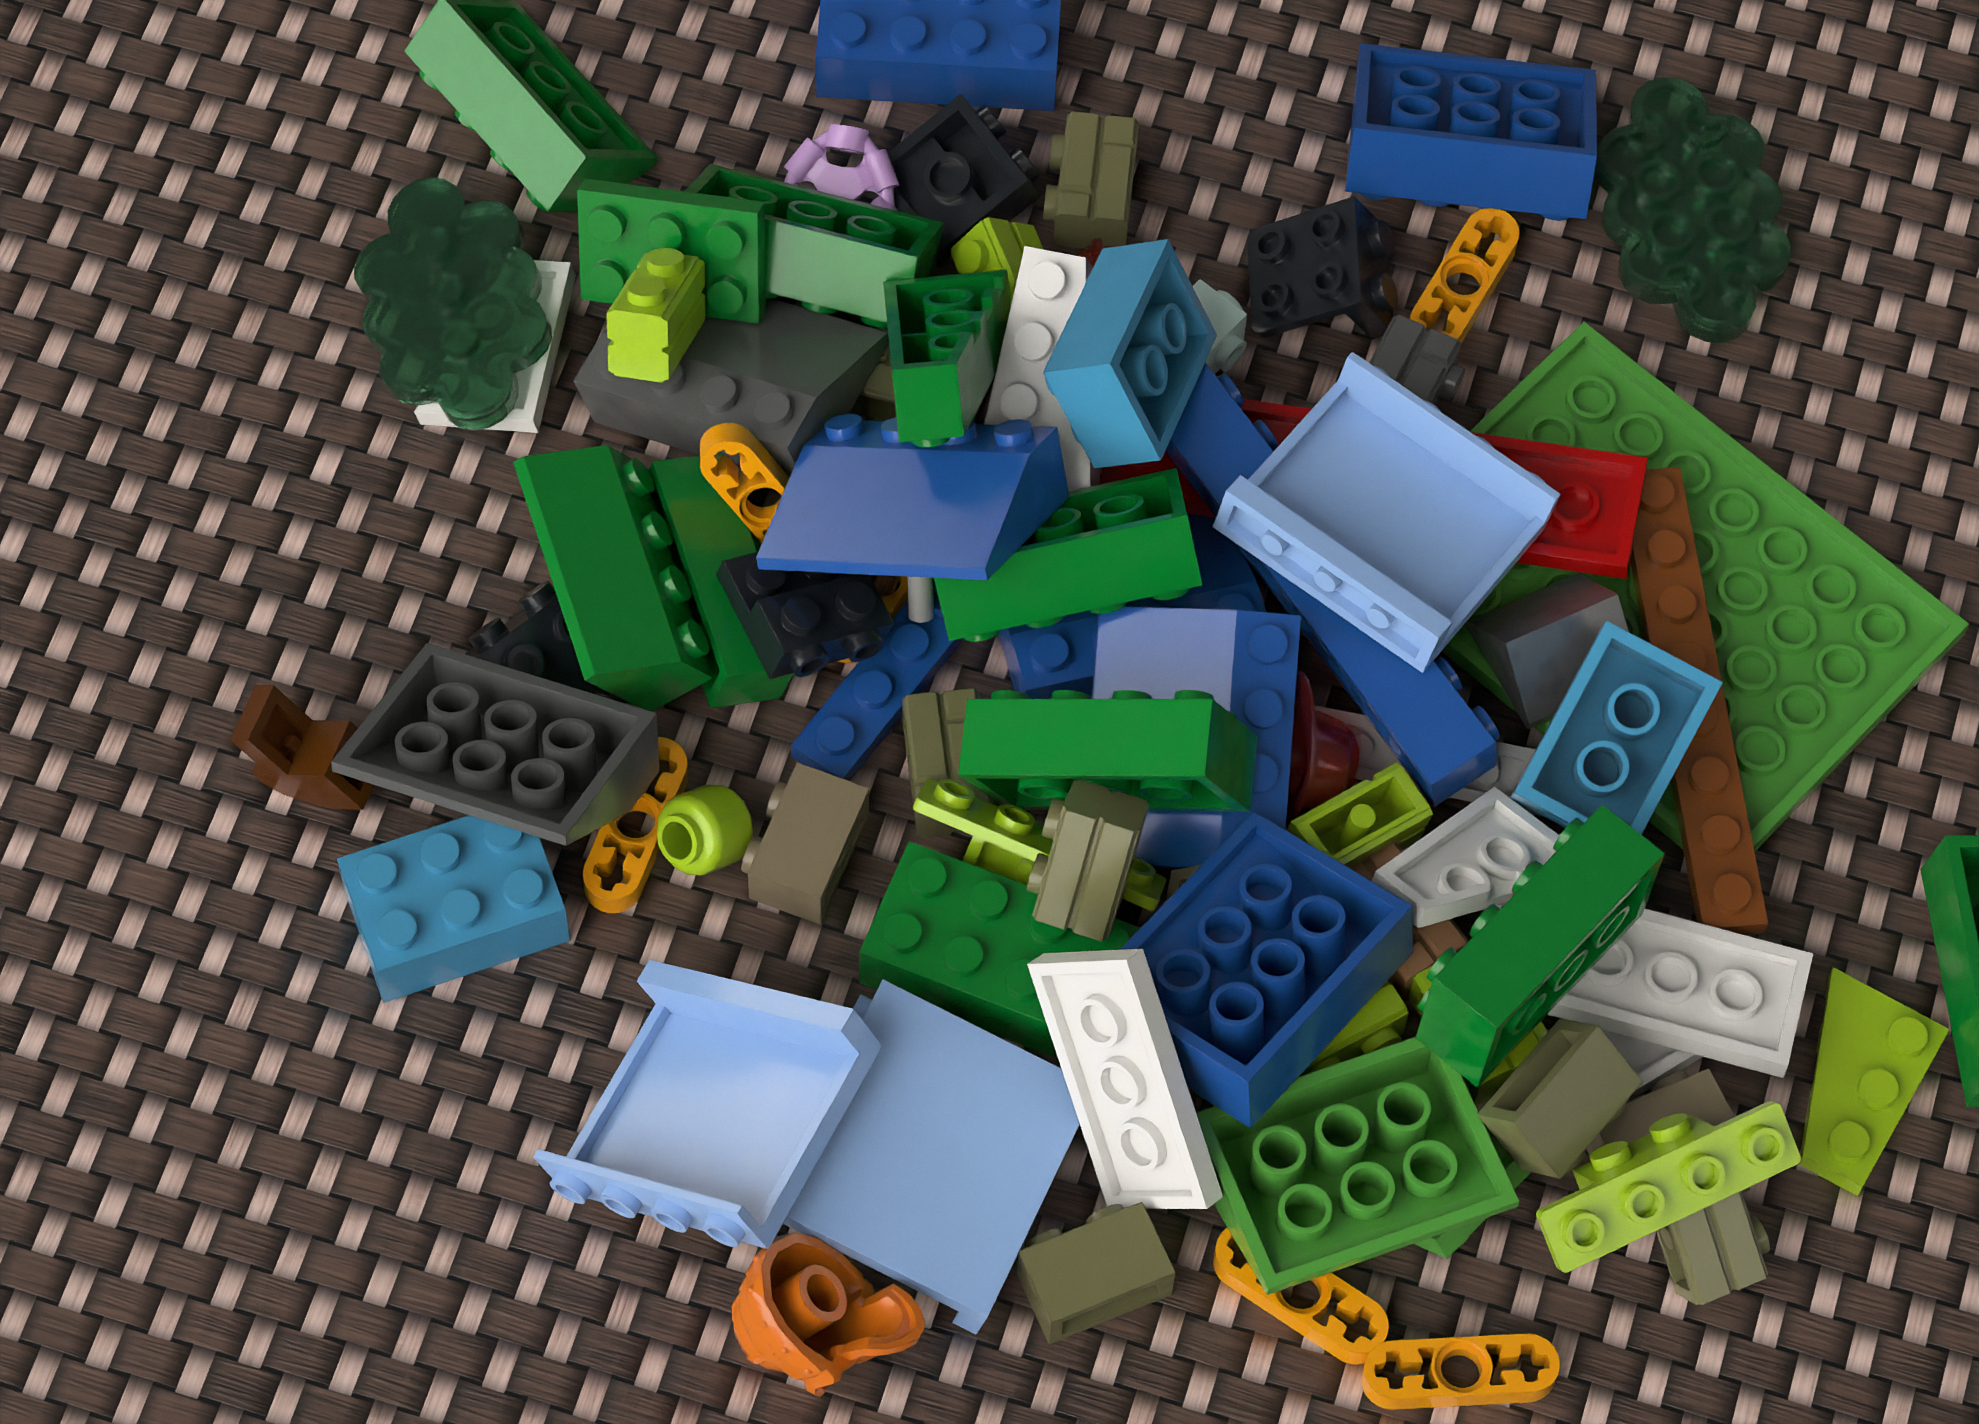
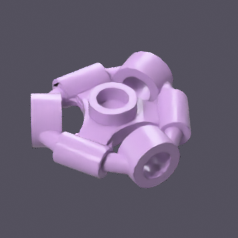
[784,124,899,211]

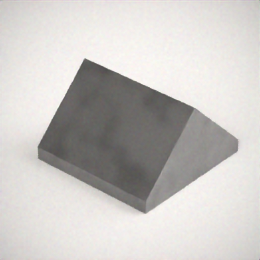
[1467,573,1628,730]

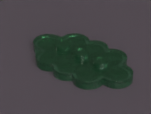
[1594,77,1791,343]
[354,177,552,431]

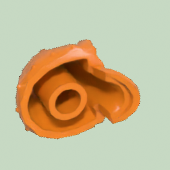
[732,1232,925,1397]

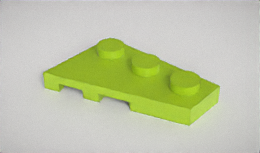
[1799,967,1950,1196]

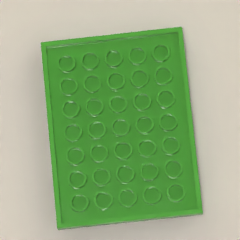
[1442,322,1969,852]

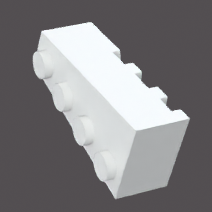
[984,246,1102,492]

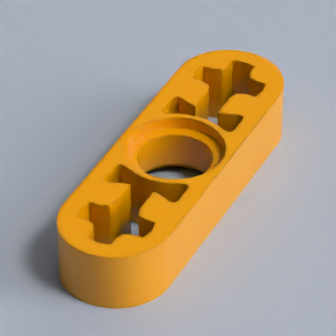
[1410,208,1519,344]
[699,423,790,544]
[583,737,688,913]
[1213,1228,1389,1365]
[1361,1334,1560,1410]

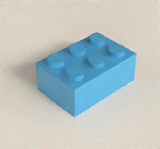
[1043,239,1217,468]
[1510,621,1723,835]
[337,815,570,1003]

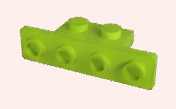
[913,778,1166,911]
[1536,1101,1801,1273]

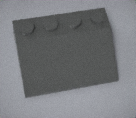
[573,298,889,477]
[331,643,660,846]

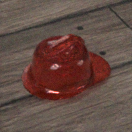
[1286,670,1360,824]

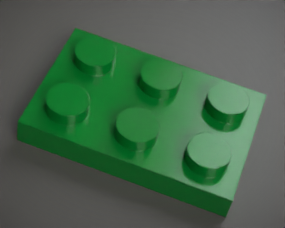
[577,179,766,324]

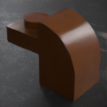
[230,685,374,810]

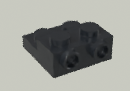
[888,94,1042,264]
[716,552,895,679]

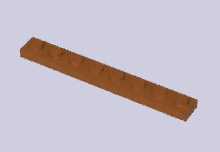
[1630,467,1768,935]

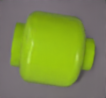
[657,785,753,875]

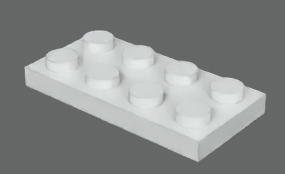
[1548,909,1813,1078]
[1027,949,1223,1209]

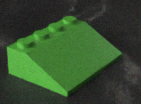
[1196,1037,1519,1295]

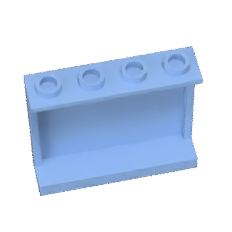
[1213,352,1561,673]
[533,960,883,1249]
[783,980,1080,1334]

